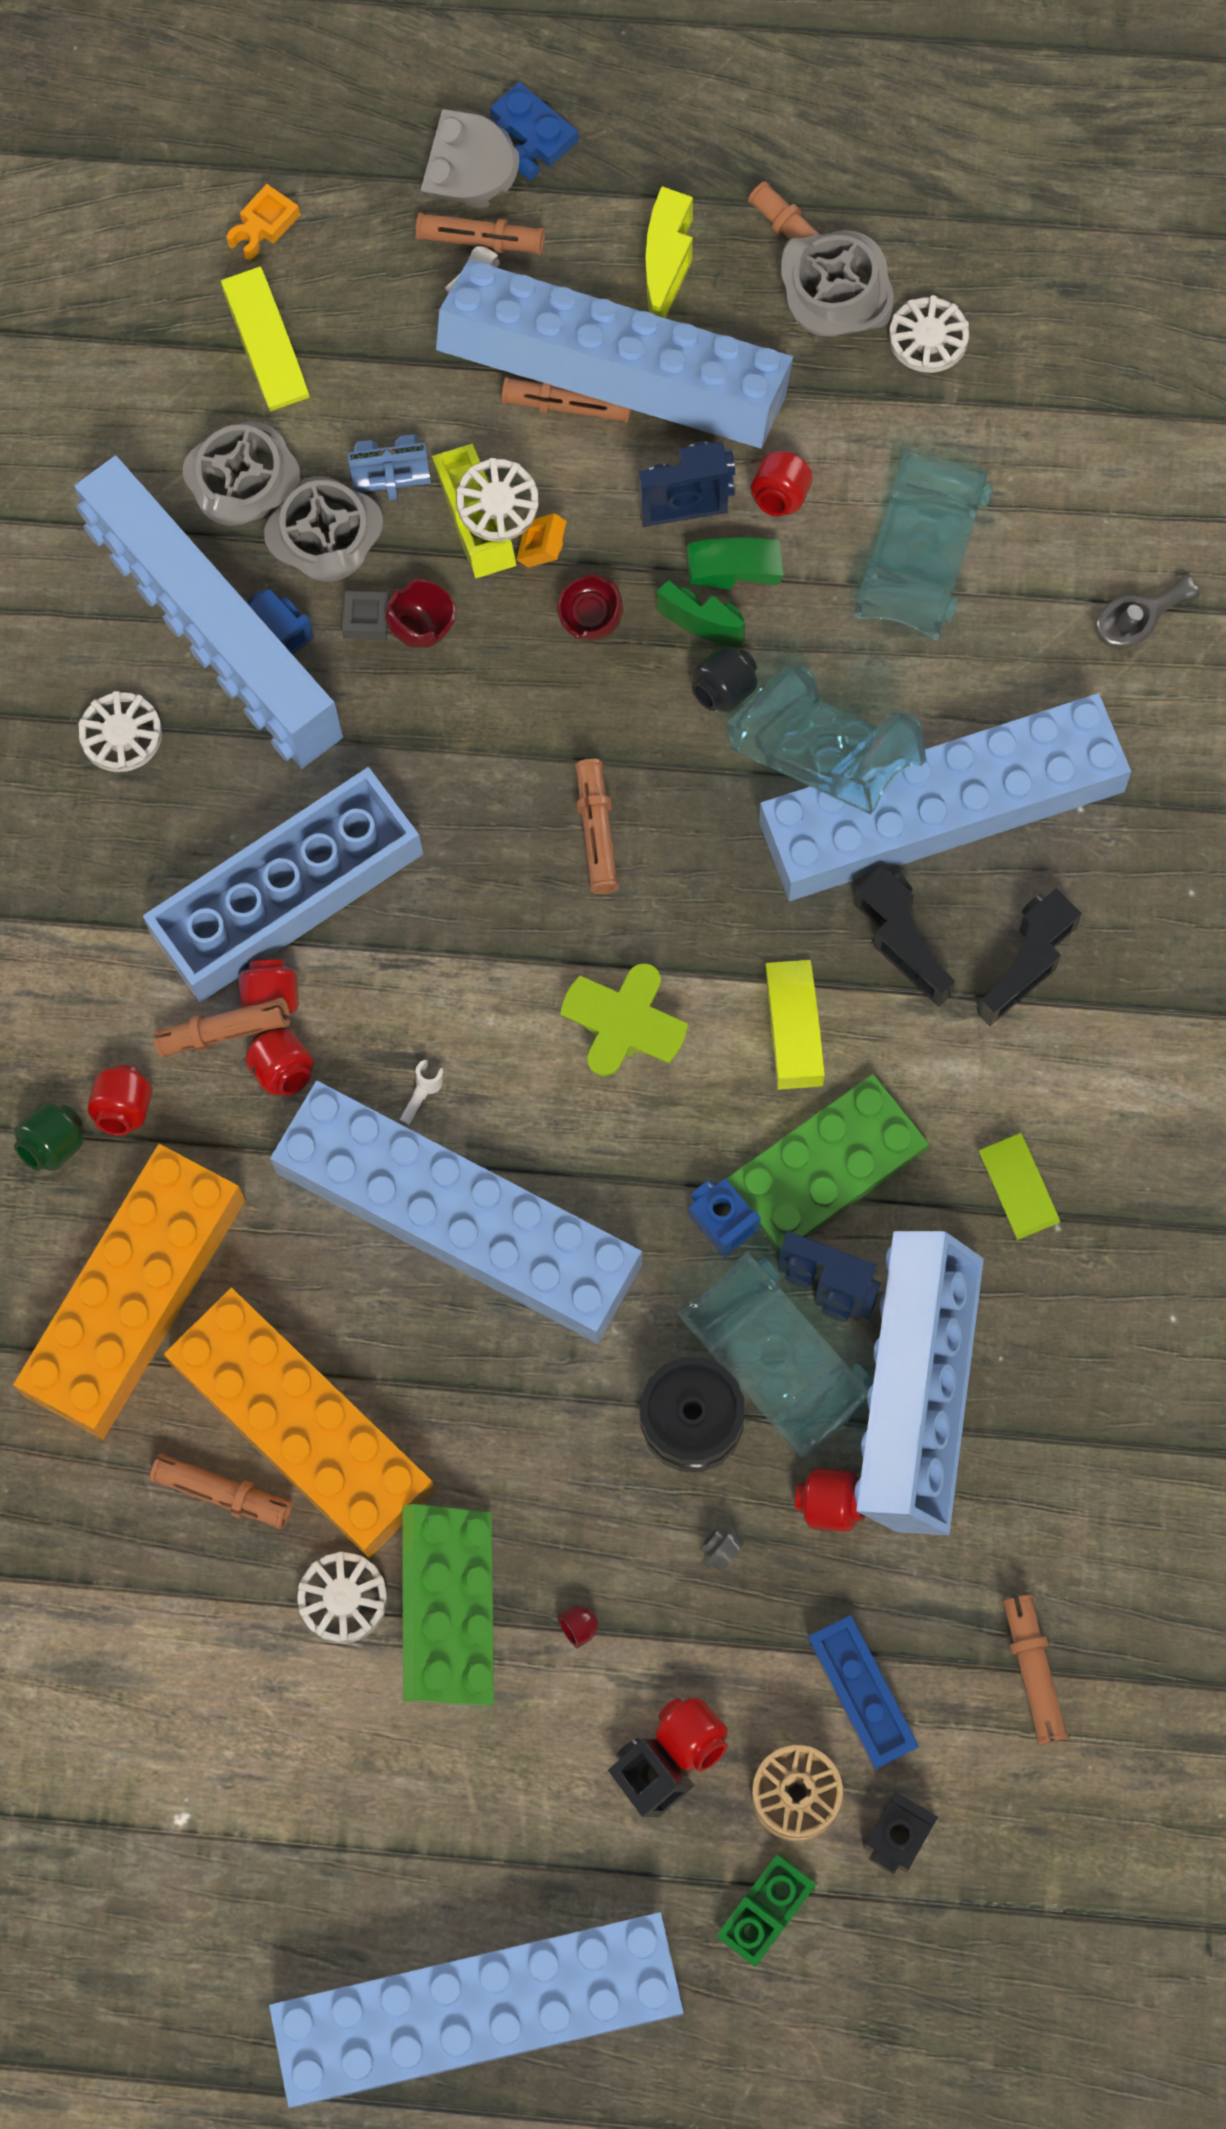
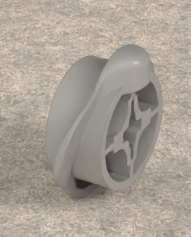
[781,230,894,337]
[183,422,301,526]
[264,476,383,582]

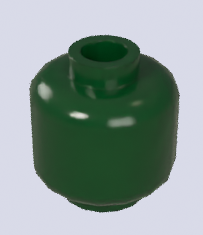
[14,1103,84,1171]

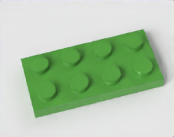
[726,1074,929,1253]
[402,1504,494,1707]

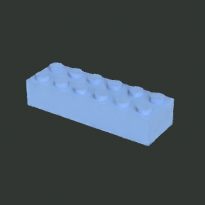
[142,767,423,1003]
[855,1231,984,1535]

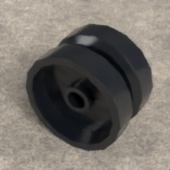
[640,1357,744,1472]

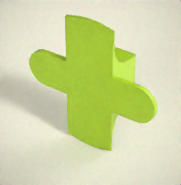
[560,964,689,1076]

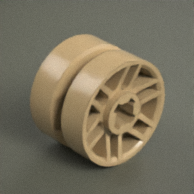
[752,1745,843,1842]

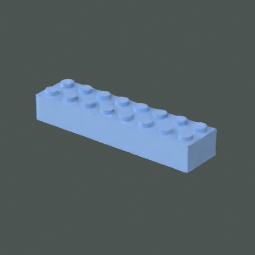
[436,260,793,449]
[74,455,343,769]
[759,693,1131,902]
[270,1080,643,1344]
[269,1912,684,2108]

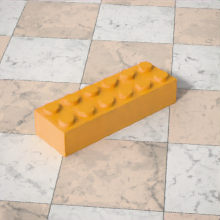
[13,1144,246,1440]
[164,1287,436,1559]

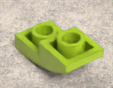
[978,1133,1060,1240]

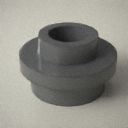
[700,1525,744,1571]

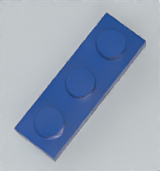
[808,1615,919,1770]

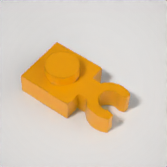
[226,184,301,261]

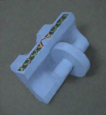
[348,434,431,501]

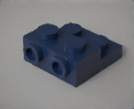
[639,441,736,527]
[778,1231,881,1322]

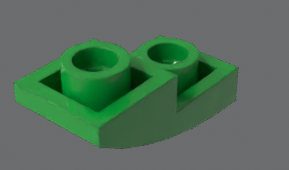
[686,537,784,590]
[657,580,745,647]
[716,1852,818,1967]

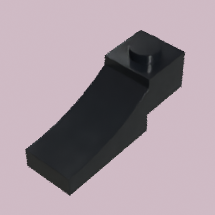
[854,865,955,1007]
[978,888,1082,1026]

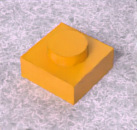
[516,513,567,568]

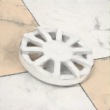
[889,295,969,373]
[456,458,539,541]
[78,691,162,772]
[297,1551,388,1643]

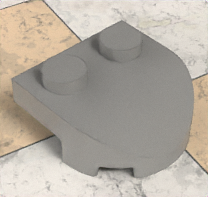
[420,109,519,208]

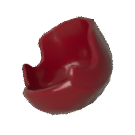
[556,574,624,642]
[385,578,457,648]

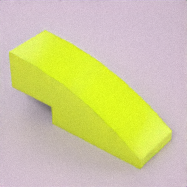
[645,186,693,318]
[221,266,310,412]
[432,443,517,579]
[765,960,825,1090]

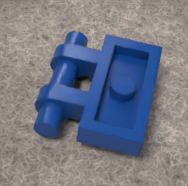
[490,82,579,180]

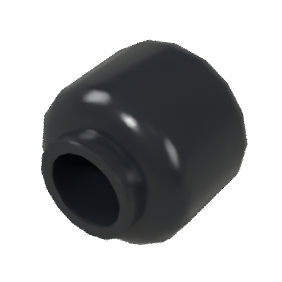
[691,646,757,712]

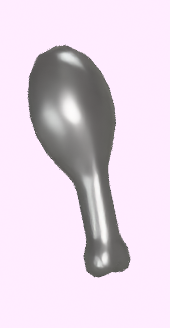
[1095,575,1200,648]

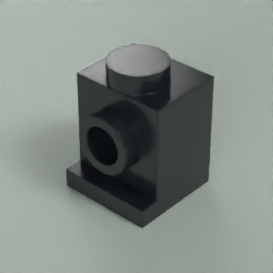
[608,1738,695,1817]
[864,1791,938,1875]

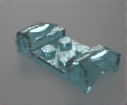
[854,451,994,641]
[726,665,926,814]
[676,1251,874,1459]

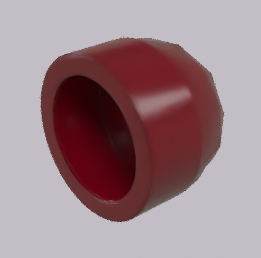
[557,1605,598,1649]

